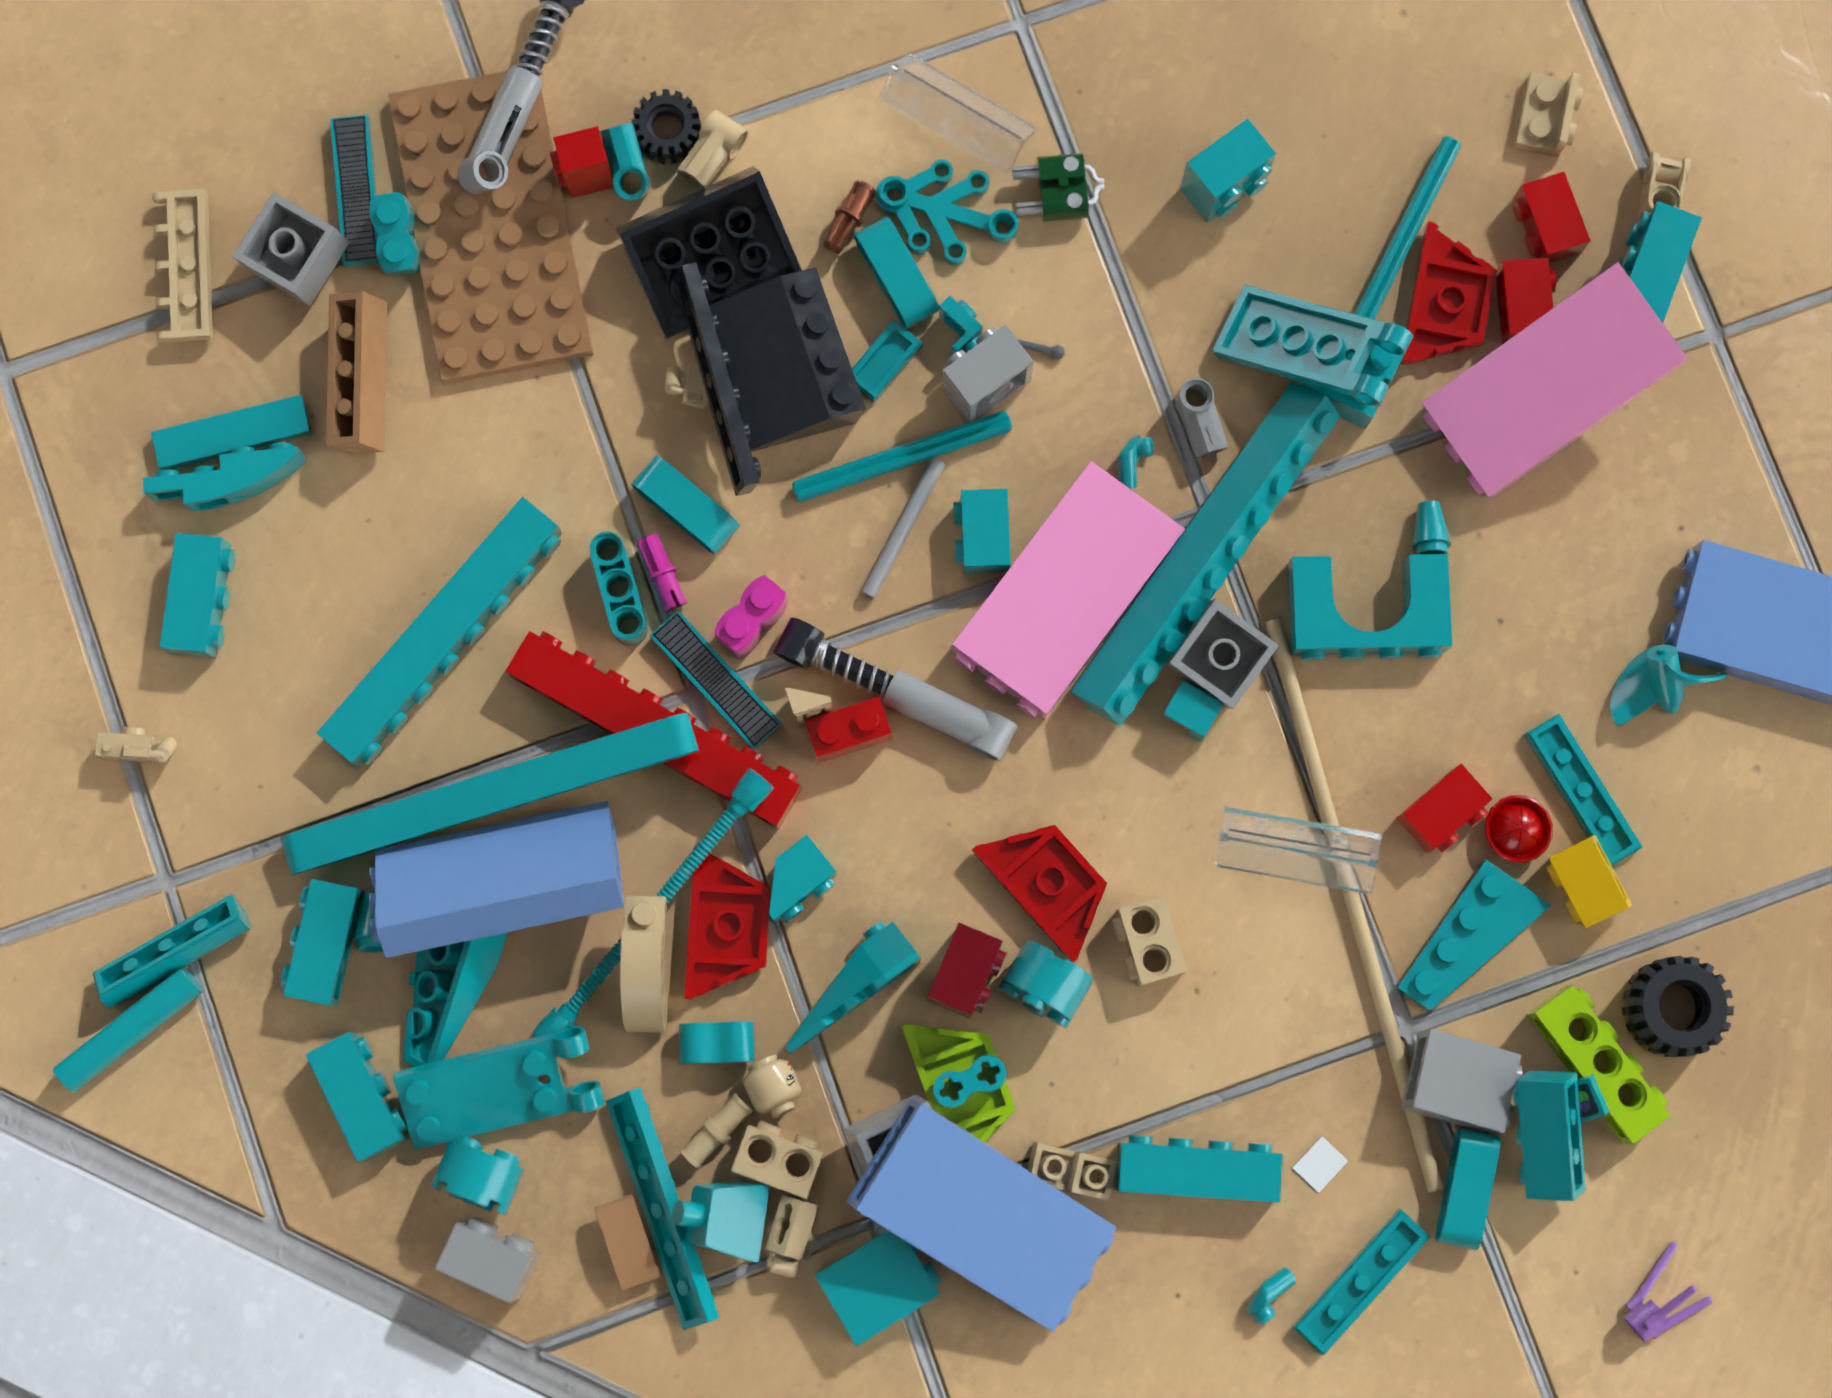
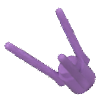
[1623,1242,1713,1342]

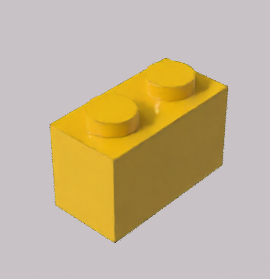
[1547,834,1632,929]

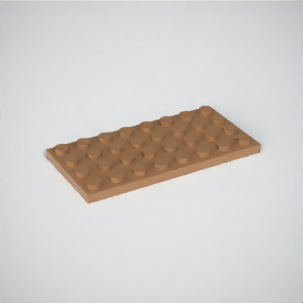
[388,71,594,385]

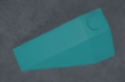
[785,921,921,1054]
[403,932,508,1067]

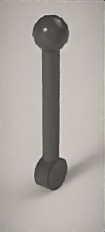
[1017,339,1065,360]

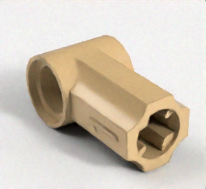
[678,110,749,189]

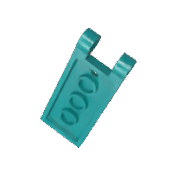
[1212,285,1413,407]
[393,1026,605,1150]

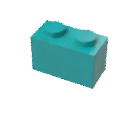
[953,488,1011,574]

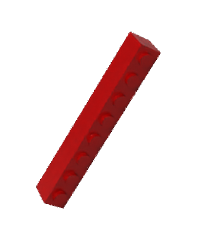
[505,631,802,830]

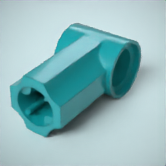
[600,123,651,201]

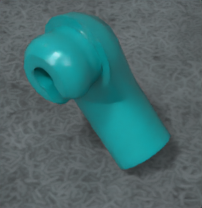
[1117,435,1154,488]

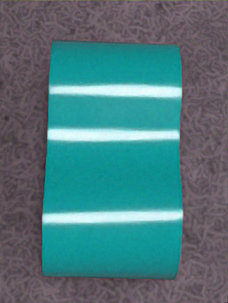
[679,1021,755,1064]
[933,1055,1007,1108]

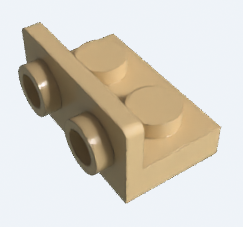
[1514,72,1583,157]

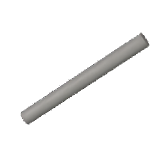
[861,458,945,599]

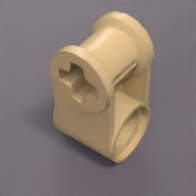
[1638,151,1691,218]

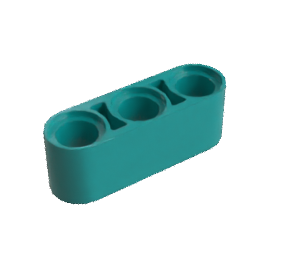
[853,216,939,329]
[631,455,740,555]
[589,531,648,646]
[1436,1127,1500,1251]

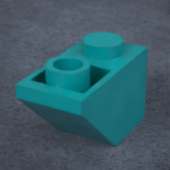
[769,835,837,923]

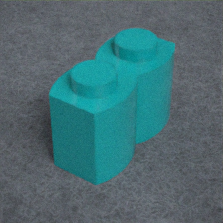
[370,192,420,277]

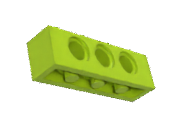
[1526,985,1671,1144]

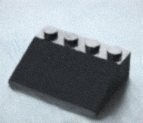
[615,166,802,339]
[709,267,866,452]

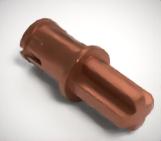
[823,180,876,254]

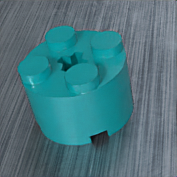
[998,940,1093,1028]
[430,1134,524,1216]

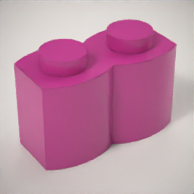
[714,575,788,659]

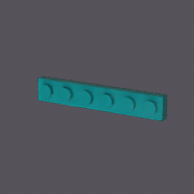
[605,1087,720,1330]

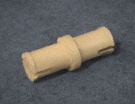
[680,1093,754,1168]

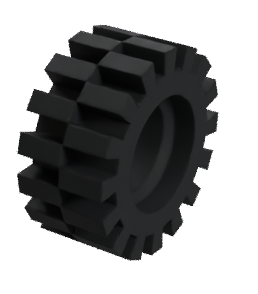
[632,89,701,165]

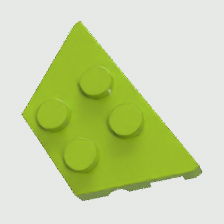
[902,1024,1016,1143]

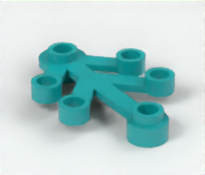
[876,159,1018,266]

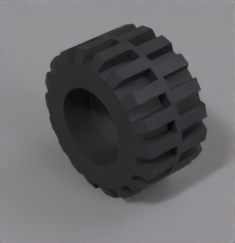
[1622,956,1734,1057]

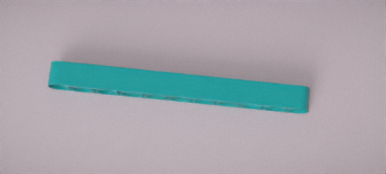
[280,713,699,875]

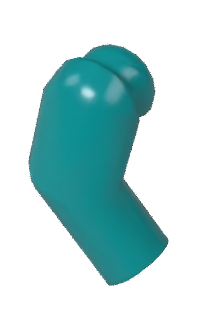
[1248,1267,1296,1325]

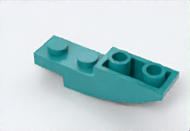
[143,442,306,512]

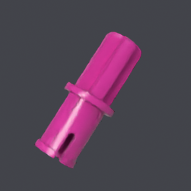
[638,534,688,612]

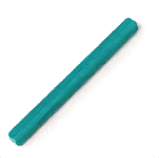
[1354,136,1461,319]
[792,411,1012,502]

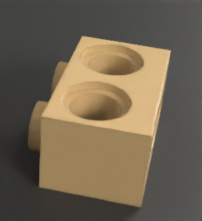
[1112,895,1187,987]
[731,1120,825,1199]

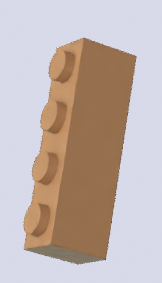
[326,291,387,455]

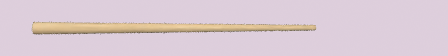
[1265,619,1444,1193]

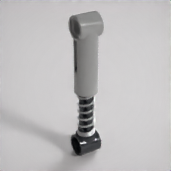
[457,0,585,194]
[773,617,1018,762]

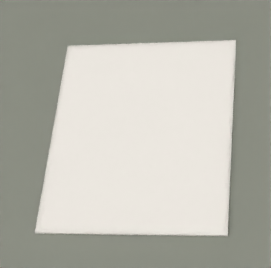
[1293,1137,1348,1193]

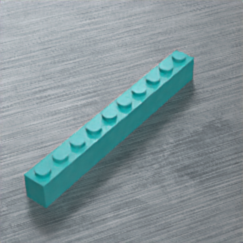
[1071,382,1341,727]

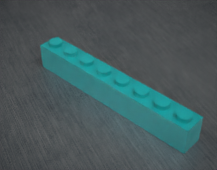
[317,496,563,768]

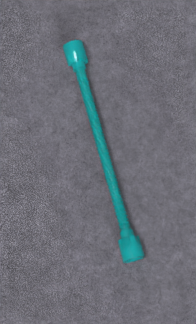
[532,768,774,1037]

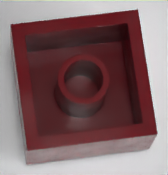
[927,922,1007,1019]

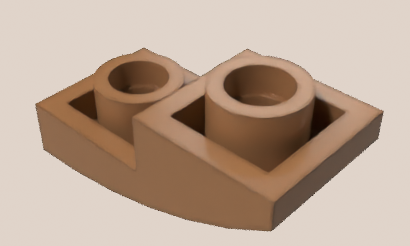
[594,1194,660,1291]

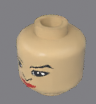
[743,1055,802,1118]

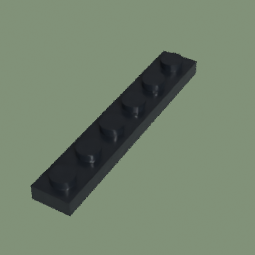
[673,263,761,496]

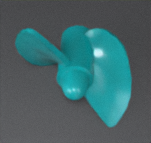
[1610,645,1727,726]

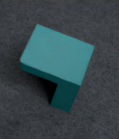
[1164,681,1224,742]

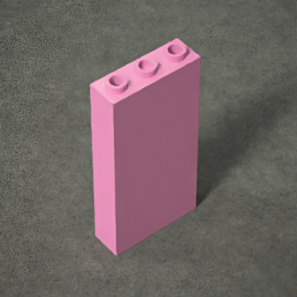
[1422,262,1689,497]
[952,461,1185,719]

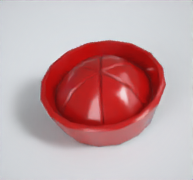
[1485,795,1553,863]

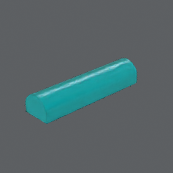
[92,894,251,1009]
[52,968,203,1093]

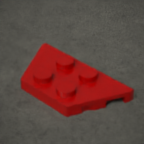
[1400,221,1497,365]
[972,825,1107,963]
[684,847,771,1000]

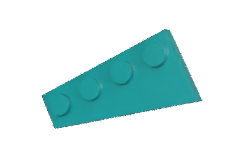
[1396,860,1552,1011]

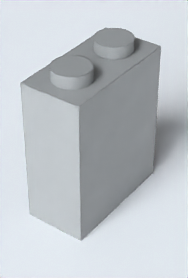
[1401,1029,1522,1134]

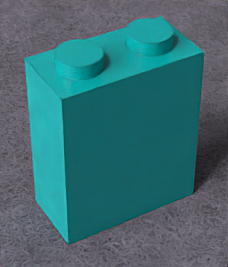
[815,1230,942,1347]

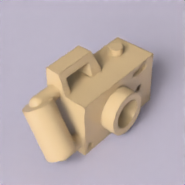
[665,362,709,409]
[95,727,177,763]
[766,1195,819,1278]

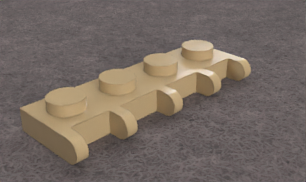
[153,188,213,343]

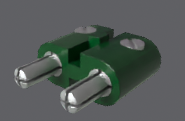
[1012,153,1105,222]

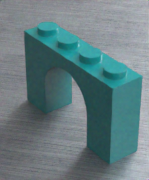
[1287,554,1453,661]

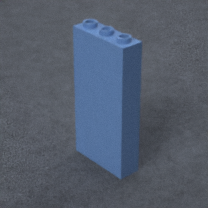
[1663,540,1832,705]
[370,801,624,958]
[846,1097,1117,1332]

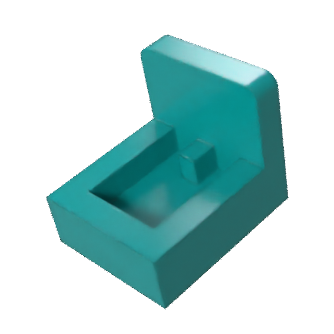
[939,295,983,357]

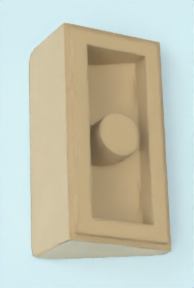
[785,688,833,727]

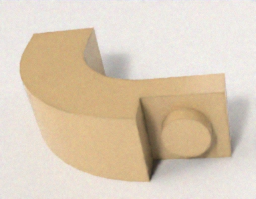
[620,896,668,1033]

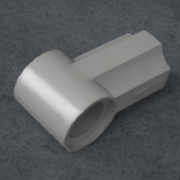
[1175,378,1228,459]

